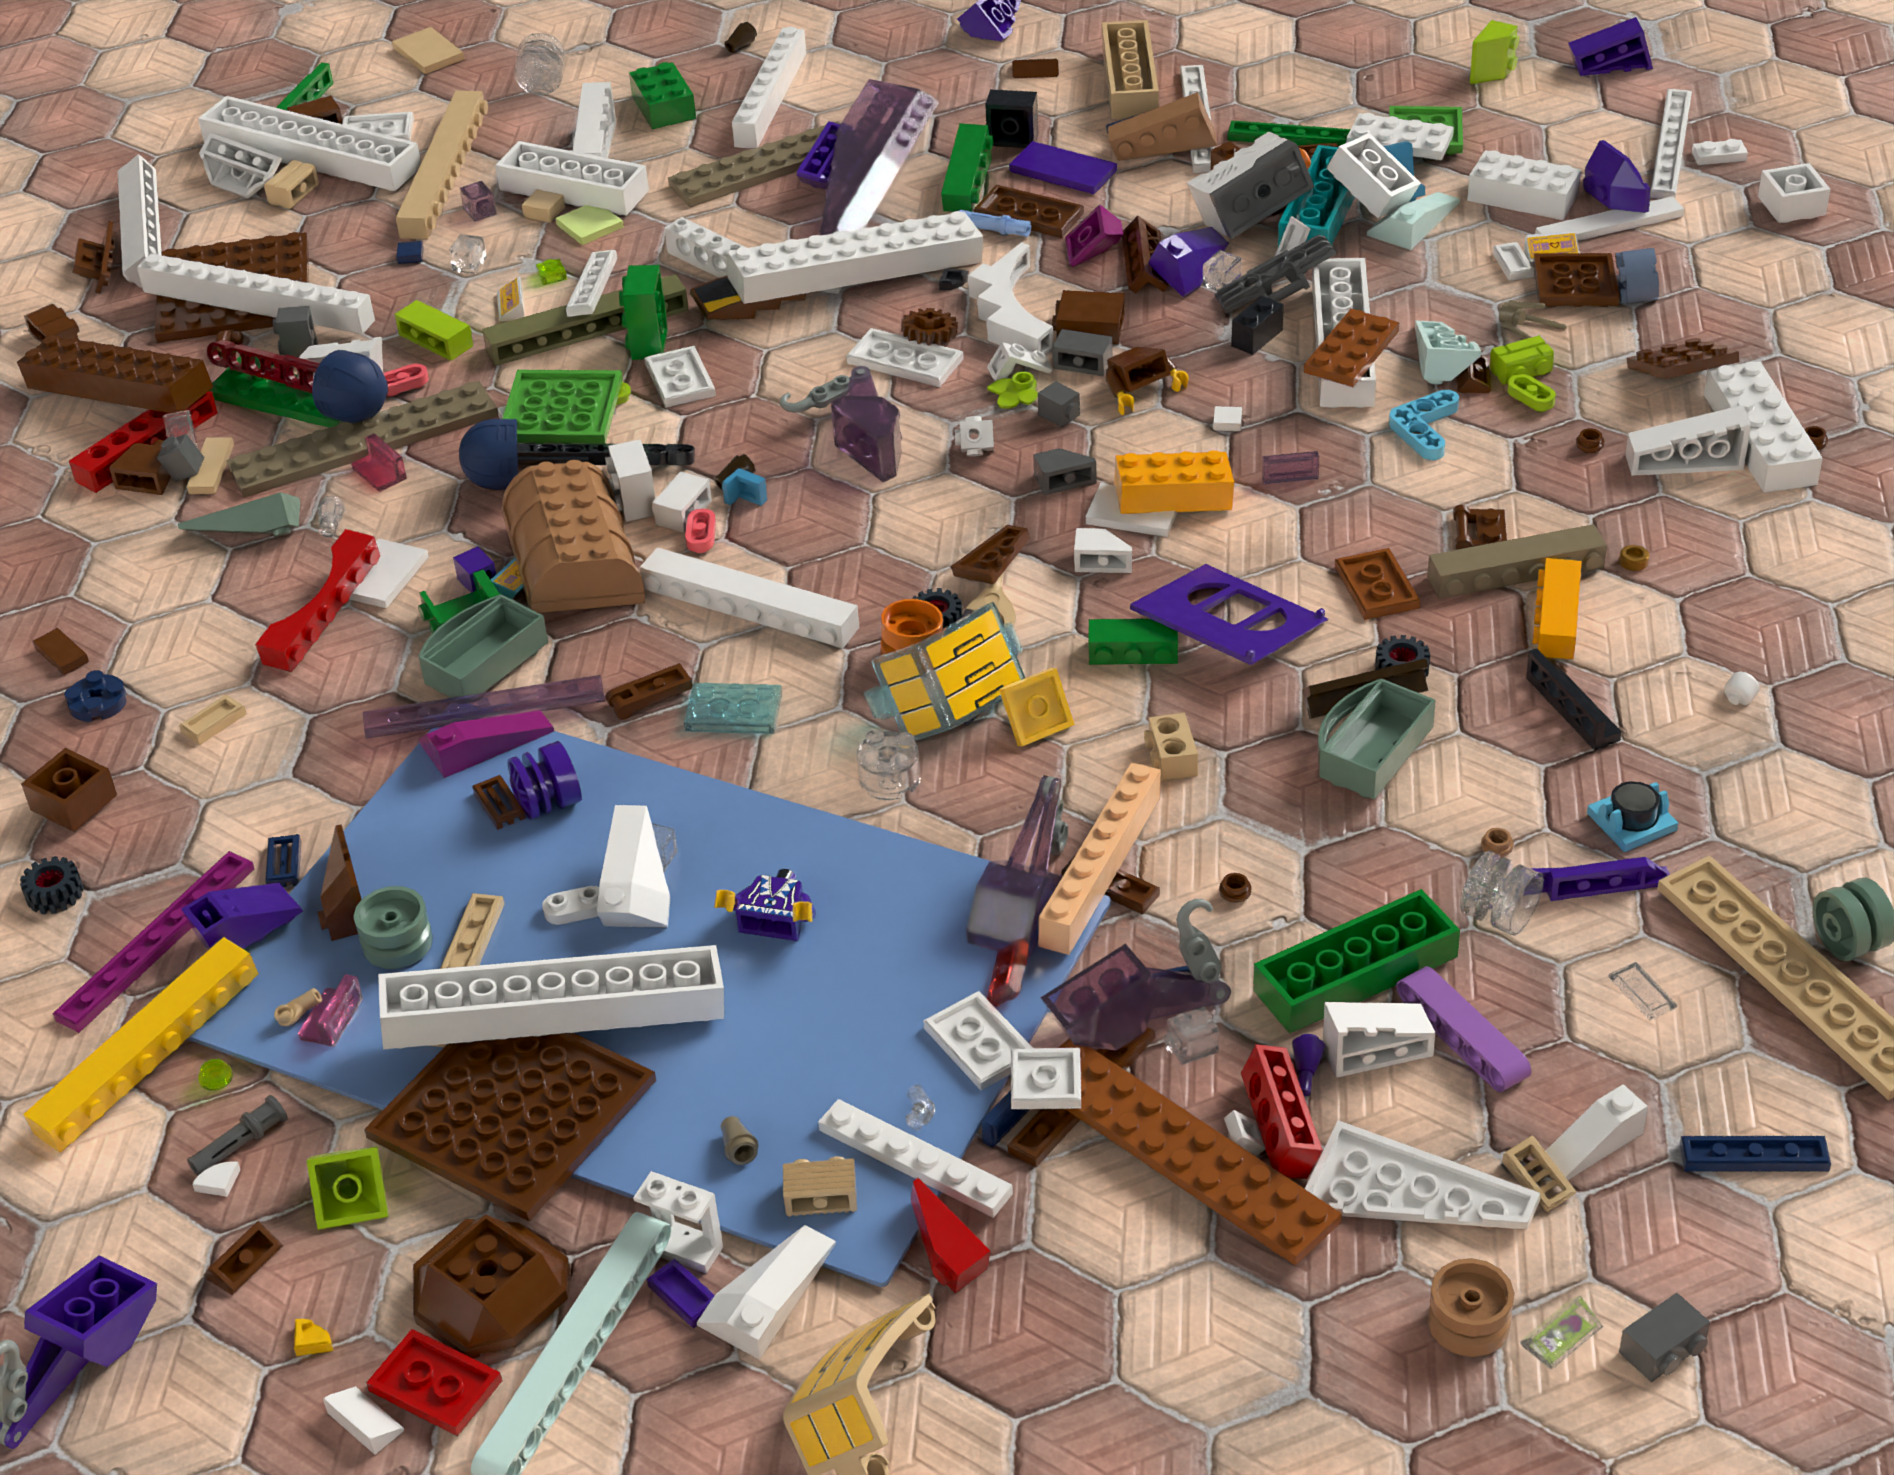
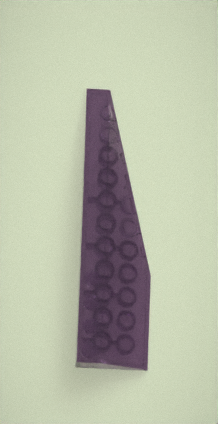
[819,79,939,236]

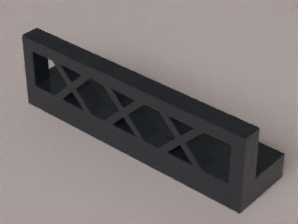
[1526,648,1622,751]

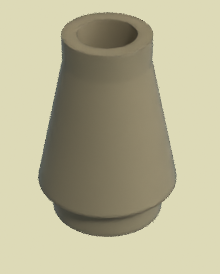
[720,1116,759,1165]

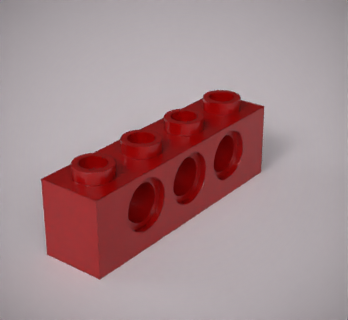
[1241,1044,1323,1179]

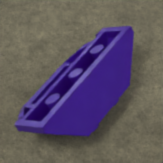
[796,121,865,189]
[1583,140,1650,213]

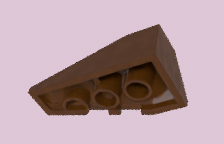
[317,824,362,941]

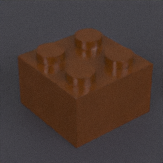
[21,748,117,832]

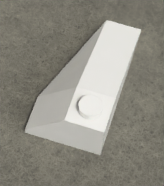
[697,1225,836,1360]

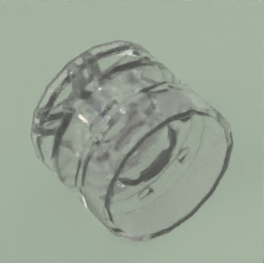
[514,33,565,95]
[1460,851,1544,936]

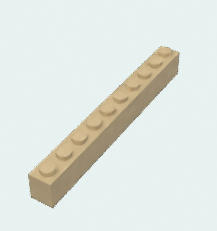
[396,91,488,239]

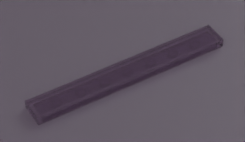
[363,675,605,739]

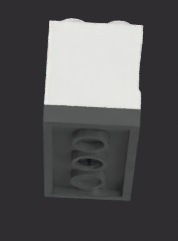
[1187,132,1314,239]

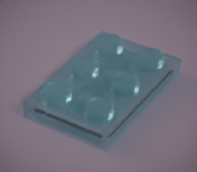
[684,683,782,734]

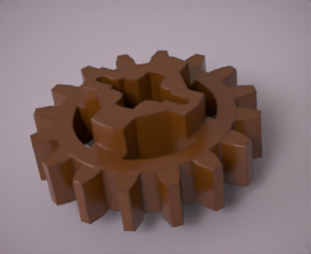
[901,308,958,346]

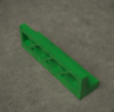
[276,62,334,111]

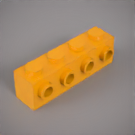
[1532,558,1582,660]

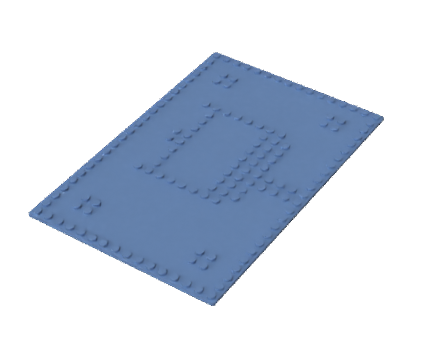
[186,703,1110,1287]

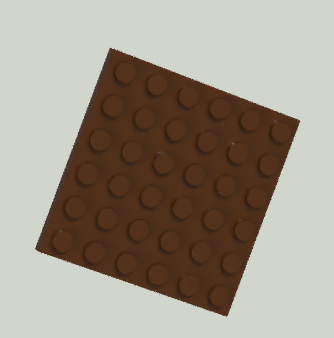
[155,232,309,343]
[364,1033,657,1221]

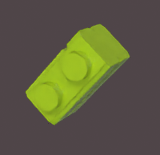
[1489,335,1554,385]

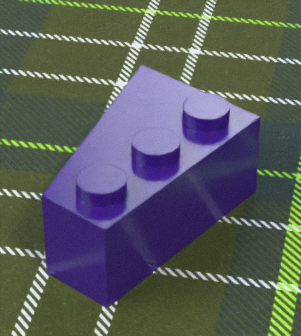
[1568,17,1653,76]

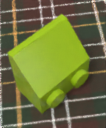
[1470,20,1520,84]

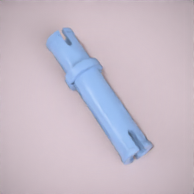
[959,210,1031,237]

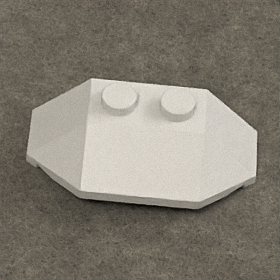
[199,133,282,199]

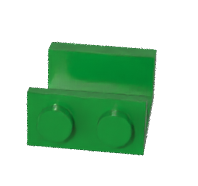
[418,570,500,634]

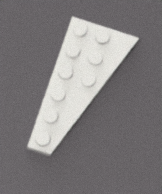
[1305,1120,1540,1230]

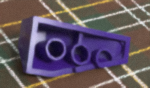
[957,0,1021,42]

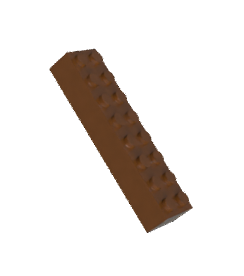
[17,335,213,415]

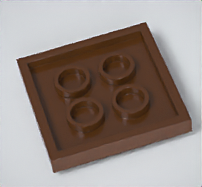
[1533,253,1620,307]
[1626,338,1740,379]

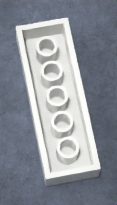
[495,141,649,216]
[1704,361,1823,493]

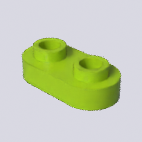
[1507,374,1556,412]

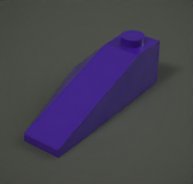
[1148,227,1229,297]

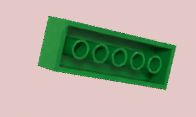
[1253,889,1460,1034]

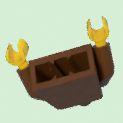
[1105,347,1189,415]

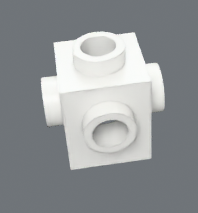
[955,416,994,457]

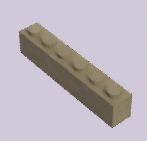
[1427,524,1607,599]

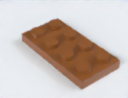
[1304,309,1400,387]

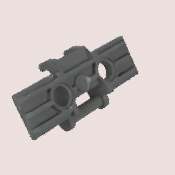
[1214,235,1337,314]

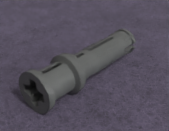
[187,1095,288,1176]

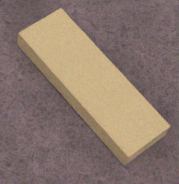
[187,437,234,494]

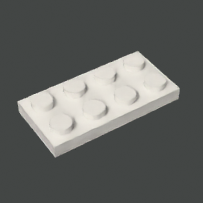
[1346,113,1454,160]

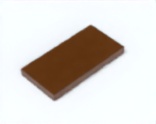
[974,184,1084,238]

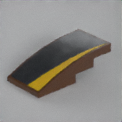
[690,275,806,319]

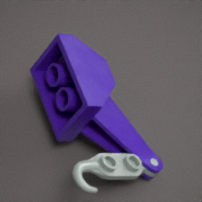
[0,1255,157,1449]

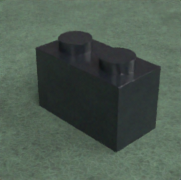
[1231,296,1284,355]

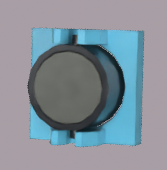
[1587,781,1678,852]

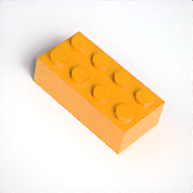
[1114,450,1234,514]

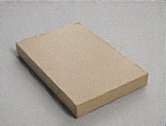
[392,27,464,74]

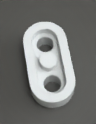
[542,886,599,925]

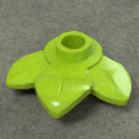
[987,372,1038,409]

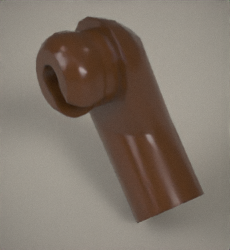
[215,329,244,358]

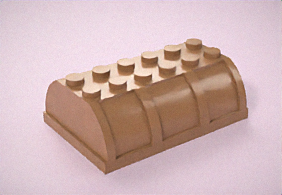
[502,460,645,613]

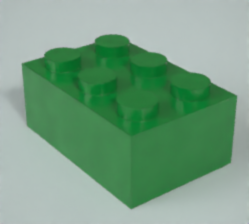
[629,62,696,129]
[619,265,668,360]

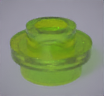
[198,1059,233,1091]

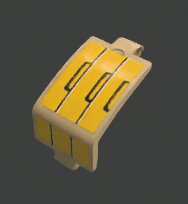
[783,1293,935,1475]

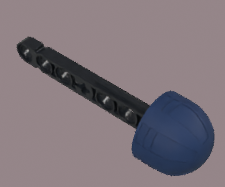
[459,419,695,490]

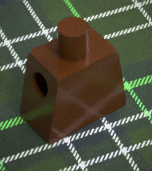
[109,440,171,495]

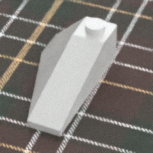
[597,805,671,928]

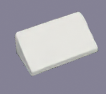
[323,1386,404,1455]

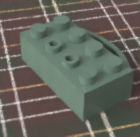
[419,594,548,705]
[1318,679,1436,799]

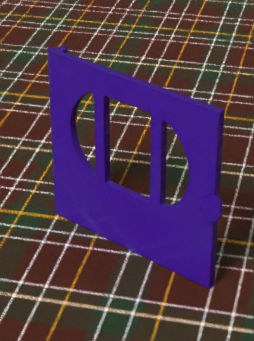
[1130,564,1328,665]

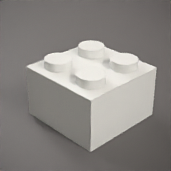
[1758,163,1831,223]
[605,439,655,522]

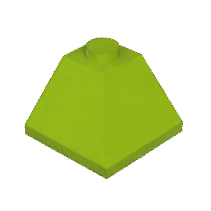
[306,1147,389,1230]

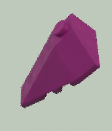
[419,710,554,778]

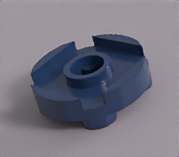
[64,670,127,722]

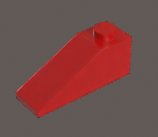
[911,1178,991,1294]

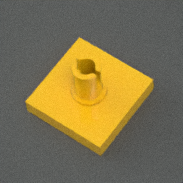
[999,668,1075,747]

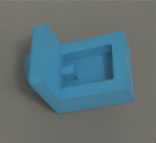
[722,468,768,506]

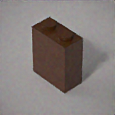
[1052,290,1125,345]

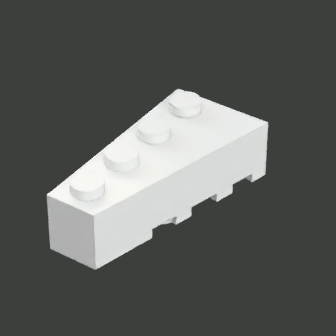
[570,82,616,158]
[1625,405,1751,476]

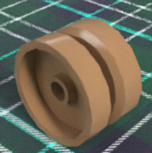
[1428,1258,1515,1357]

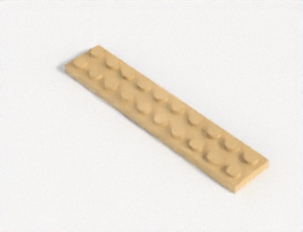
[1657,855,1894,1100]

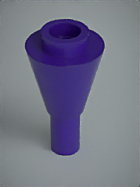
[1292,1034,1326,1096]

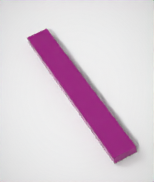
[52,851,255,1033]

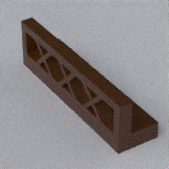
[1122,215,1168,293]

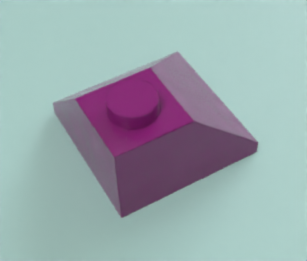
[1065,204,1124,267]

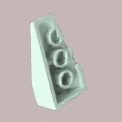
[1367,192,1460,250]
[1415,320,1481,384]

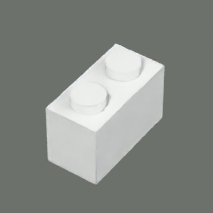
[652,471,712,533]

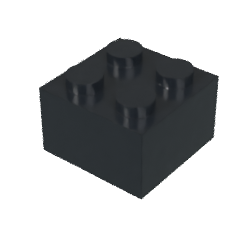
[985,89,1039,148]

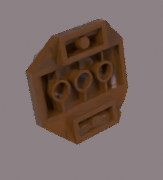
[413,1214,570,1358]

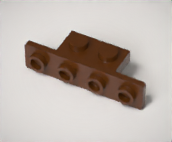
[72,221,117,294]

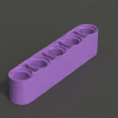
[1396,966,1531,1092]

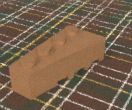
[1108,92,1217,161]

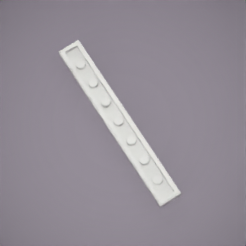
[1180,65,1215,173]
[1650,89,1692,199]

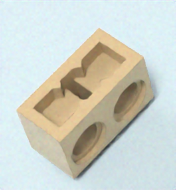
[1144,712,1198,781]

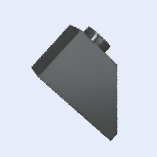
[1033,448,1097,495]

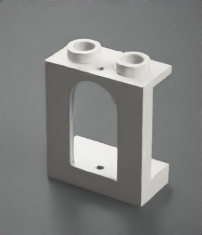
[633,1171,723,1274]

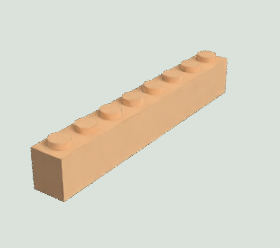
[1038,762,1161,955]

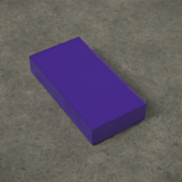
[647,1258,715,1329]

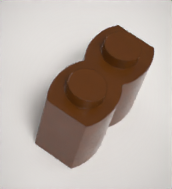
[24,304,80,343]

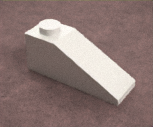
[1546,1085,1648,1180]

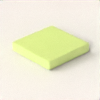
[556,205,624,245]

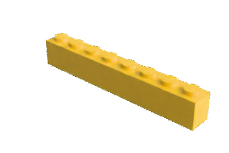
[23,937,259,1153]

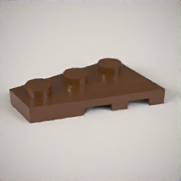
[951,525,1030,585]

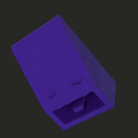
[181,883,303,950]

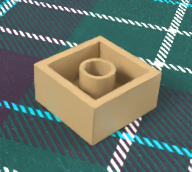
[522,189,565,223]

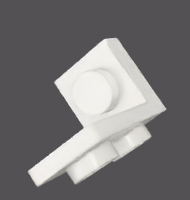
[987,342,1053,381]

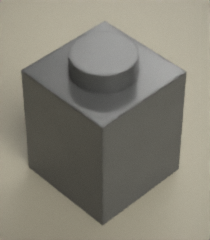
[1038,381,1080,427]
[157,434,205,482]

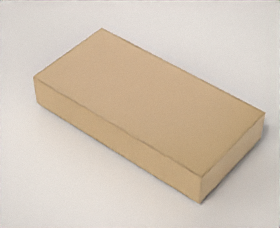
[179,694,247,745]

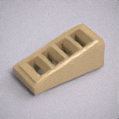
[1502,1135,1576,1213]

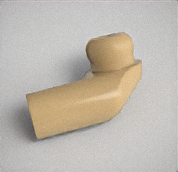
[274,988,322,1027]

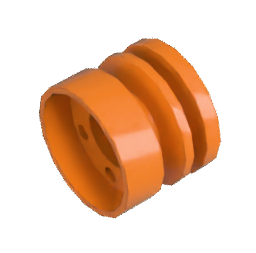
[880,599,943,676]

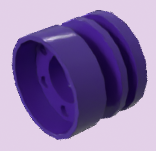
[507,741,582,820]

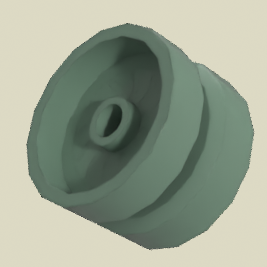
[1812,877,1894,961]
[354,886,433,969]

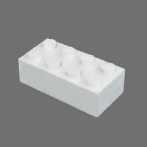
[1467,150,1581,220]

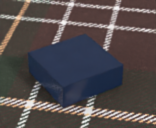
[396,241,424,264]

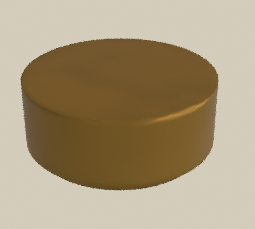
[1619,545,1649,571]

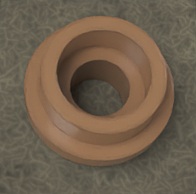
[1481,828,1514,857]

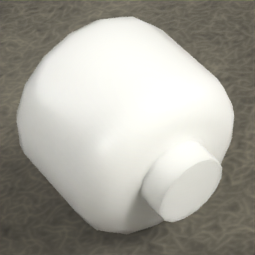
[1724,671,1760,705]

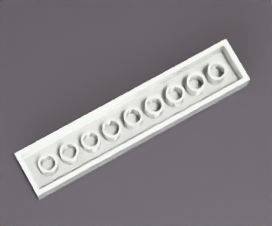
[198,96,421,191]
[727,211,983,304]
[378,945,724,1049]

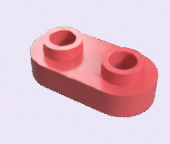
[383,364,429,397]
[685,509,716,553]

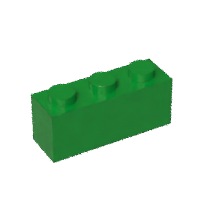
[1088,618,1178,665]

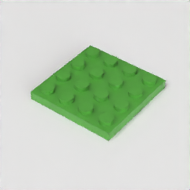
[502,369,623,444]

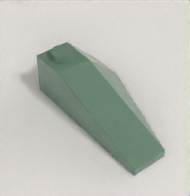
[178,492,301,537]

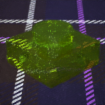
[536,258,567,285]

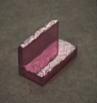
[351,433,407,492]
[298,974,363,1047]

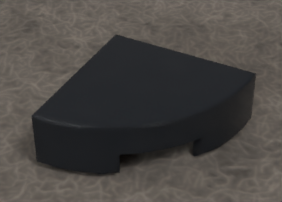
[939,269,969,290]

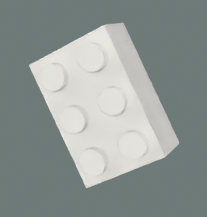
[1327,133,1421,218]

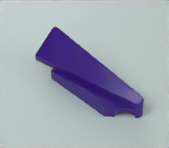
[1506,857,1670,901]

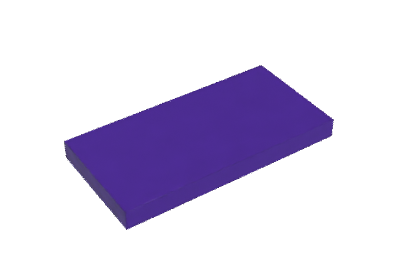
[1009,141,1117,194]

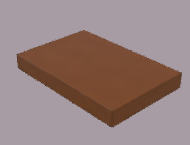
[1335,548,1420,620]

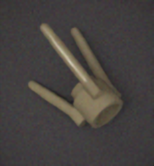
[1498,300,1567,339]

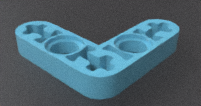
[1389,390,1459,460]

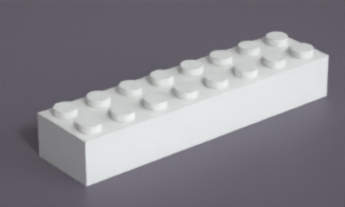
[1312,258,1376,408]

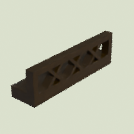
[1302,658,1429,719]

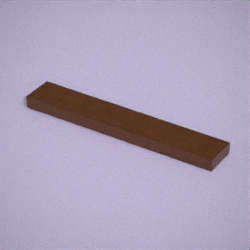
[1007,1017,1156,1168]

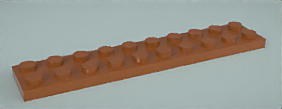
[1058,1036,1342,1266]

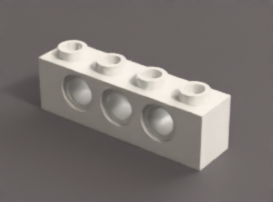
[665,217,747,278]

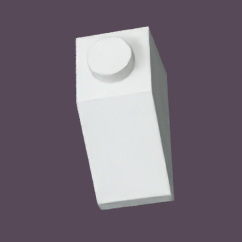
[1074,528,1132,573]

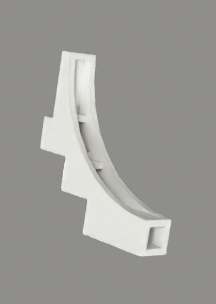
[967,242,1053,355]

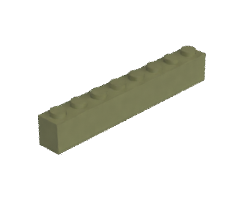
[482,274,689,366]

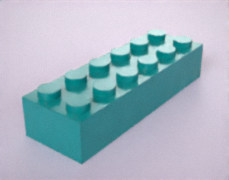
[1278,145,1355,247]

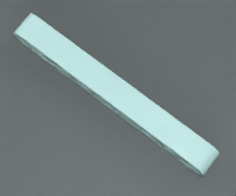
[471,1212,672,1475]

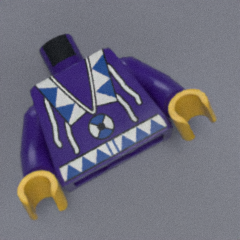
[714,869,816,941]

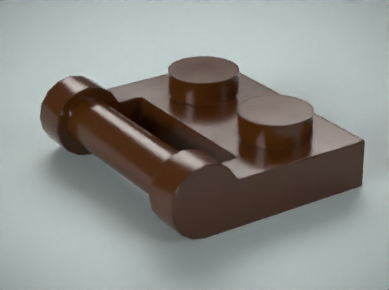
[1453,504,1507,550]

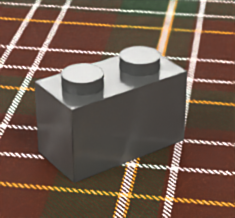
[273,306,318,358]
[1053,329,1113,376]
[1619,1293,1710,1382]

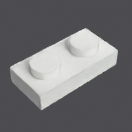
[1692,139,1748,165]

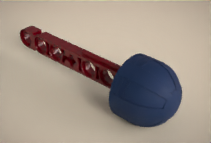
[207,340,388,423]

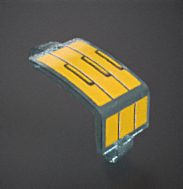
[863,602,1025,743]

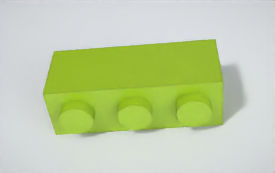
[394,300,473,361]

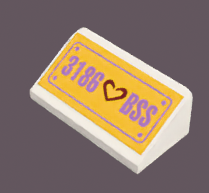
[1524,231,1580,265]
[497,276,525,322]

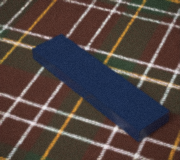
[1680,1136,1831,1172]

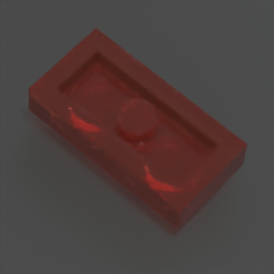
[987,938,1030,1007]

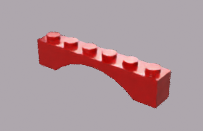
[255,529,381,672]

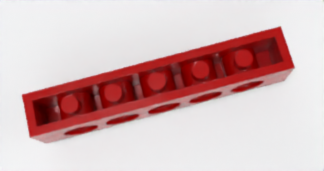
[69,391,218,493]

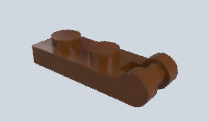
[605,663,693,720]

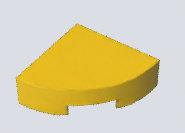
[294,1319,333,1356]

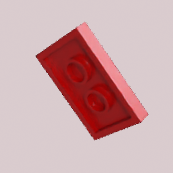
[366,1329,503,1437]

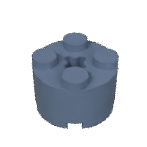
[1615,248,1659,304]

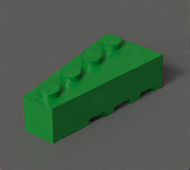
[941,123,993,212]

